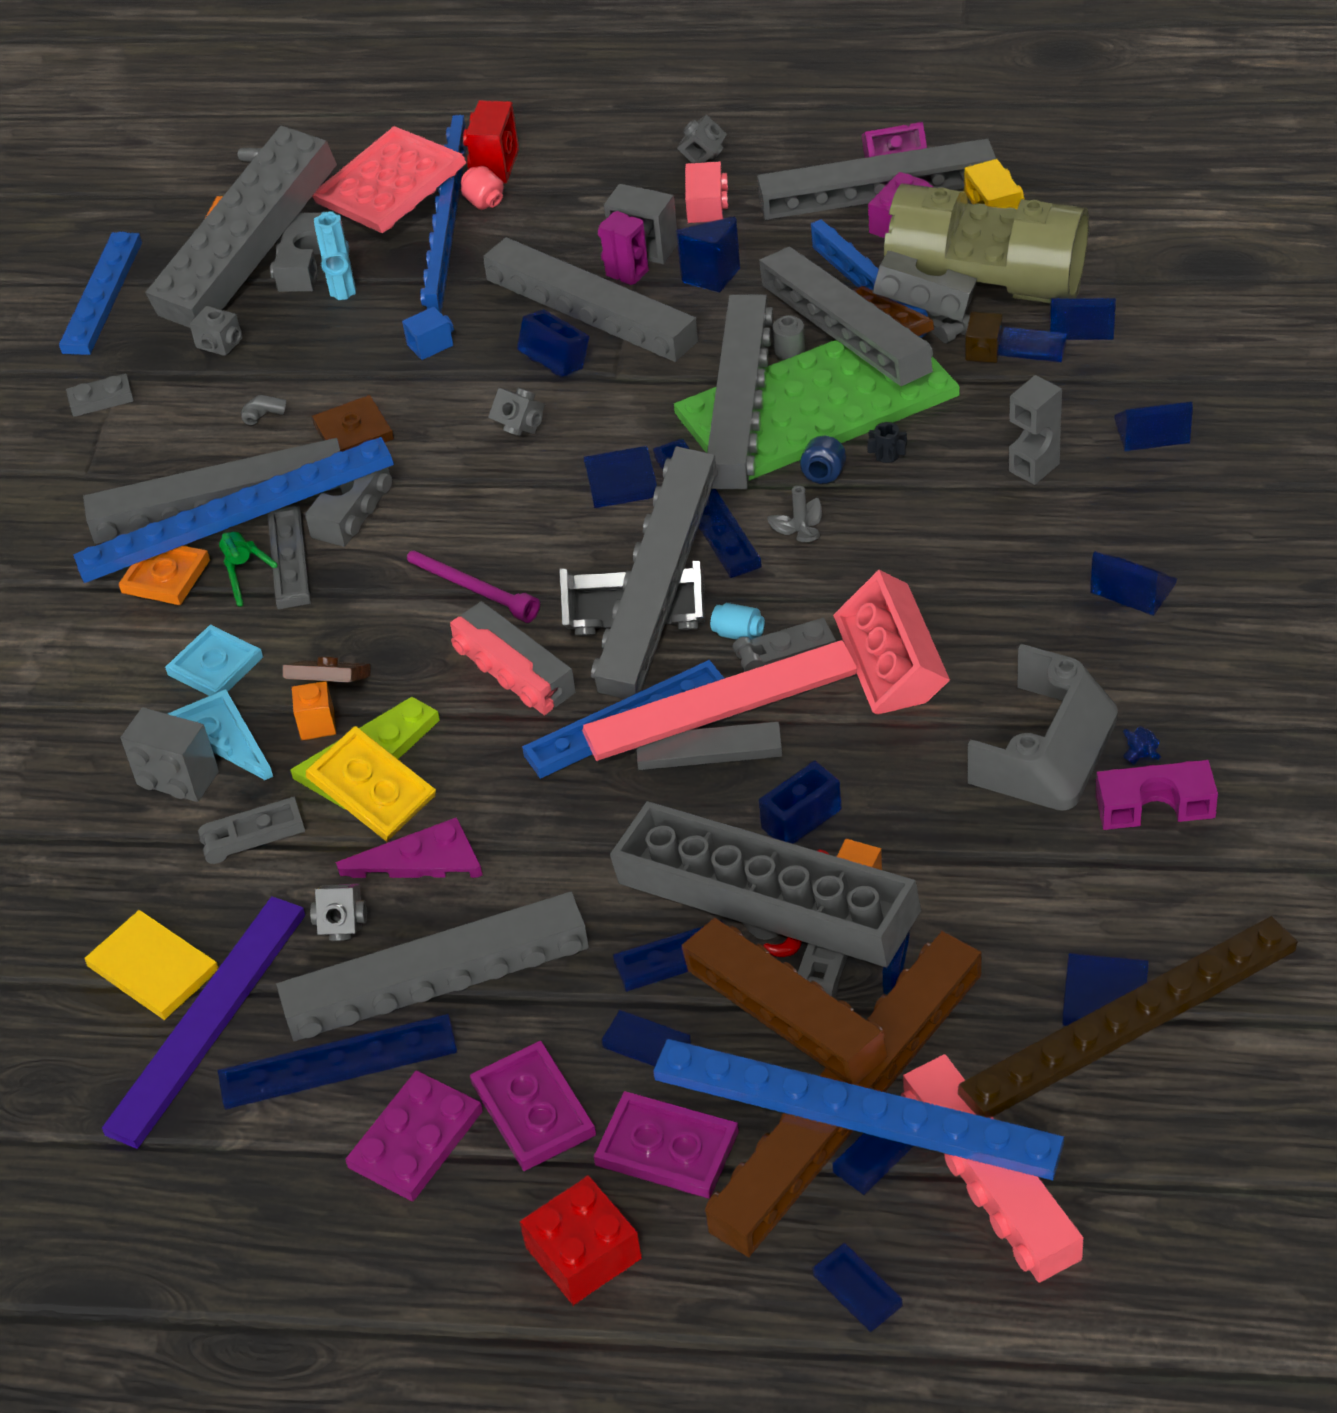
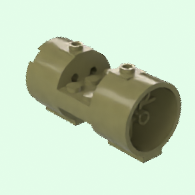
[884,184,1089,307]

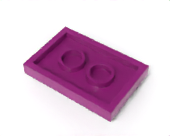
[470,1040,596,1171]
[345,1070,483,1202]
[594,1091,739,1199]

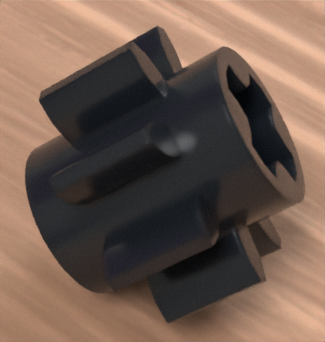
[867,422,907,463]

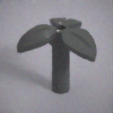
[767,486,822,542]

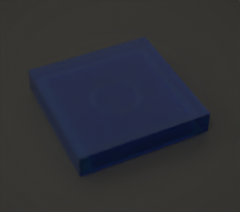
[584,446,657,508]
[1063,953,1149,1026]

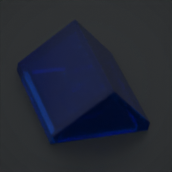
[676,216,740,293]
[1050,298,1116,340]
[1114,402,1193,451]
[1090,551,1178,616]

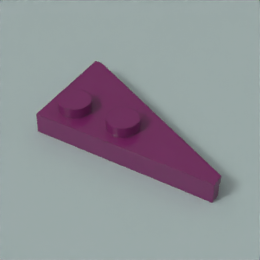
[336,817,483,878]

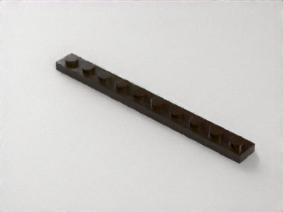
[958,916,1298,1118]

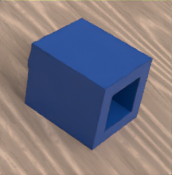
[402,306,454,360]

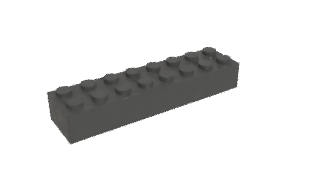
[145,126,337,328]
[610,801,921,968]

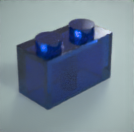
[517,309,589,376]
[759,761,841,844]

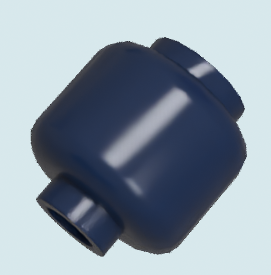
[800,435,846,484]

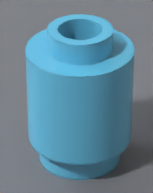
[710,603,765,640]

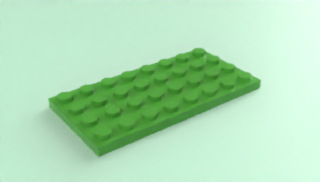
[674,340,960,480]

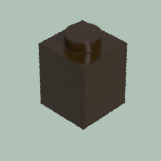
[966,312,1002,363]

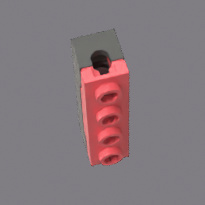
[450,601,576,715]

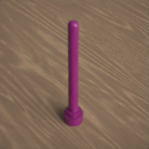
[407,551,540,623]

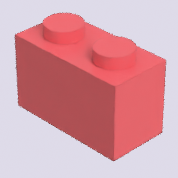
[685,161,728,223]

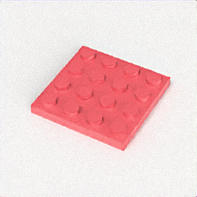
[312,126,466,233]

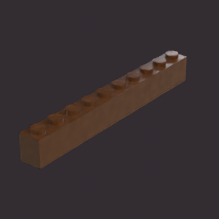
[705,931,982,1258]

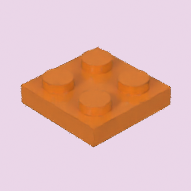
[119,546,210,605]

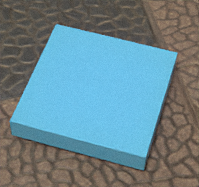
[165,624,263,696]

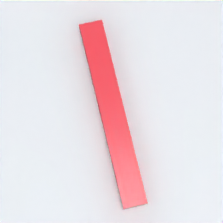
[582,640,857,761]

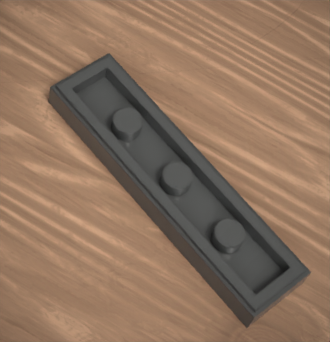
[267,506,311,609]
[637,722,782,770]

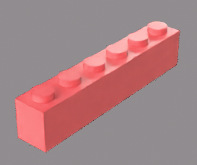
[901,1054,1083,1283]

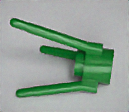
[219,532,278,607]

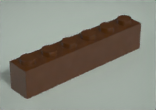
[681,918,888,1085]

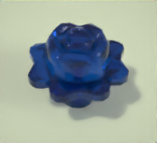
[1123,726,1161,765]

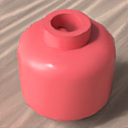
[461,166,504,210]

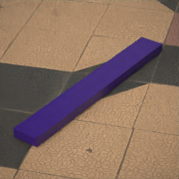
[102,896,305,1149]

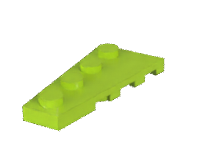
[290,697,440,809]

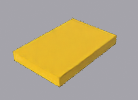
[306,726,436,842]
[84,910,218,1020]

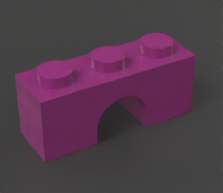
[1095,760,1218,830]

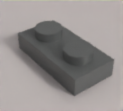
[66,374,134,417]

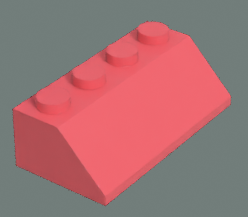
[833,570,950,715]

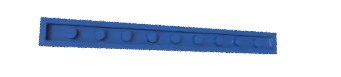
[420,115,466,313]
[73,437,394,583]
[654,1039,1064,1180]

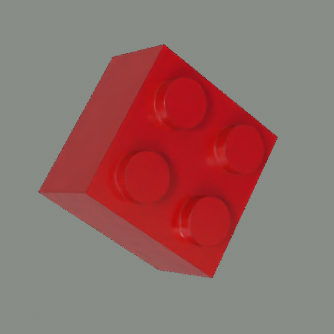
[463,101,519,183]
[520,1175,642,1305]

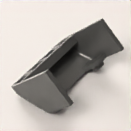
[560,561,705,636]
[968,644,1118,810]

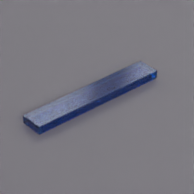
[653,438,762,578]
[218,1014,457,1110]

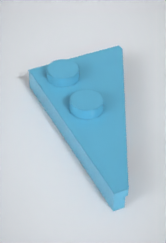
[168,689,273,780]

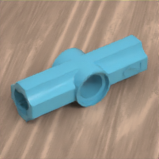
[314,211,356,300]

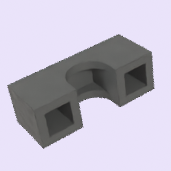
[270,213,322,292]
[872,250,977,322]
[1009,375,1062,485]
[305,467,392,547]

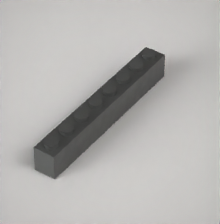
[757,139,996,220]
[483,237,698,362]
[759,246,933,386]
[707,295,773,489]
[83,438,341,545]
[591,447,717,699]
[276,891,589,1042]

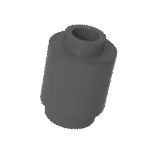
[772,315,805,361]

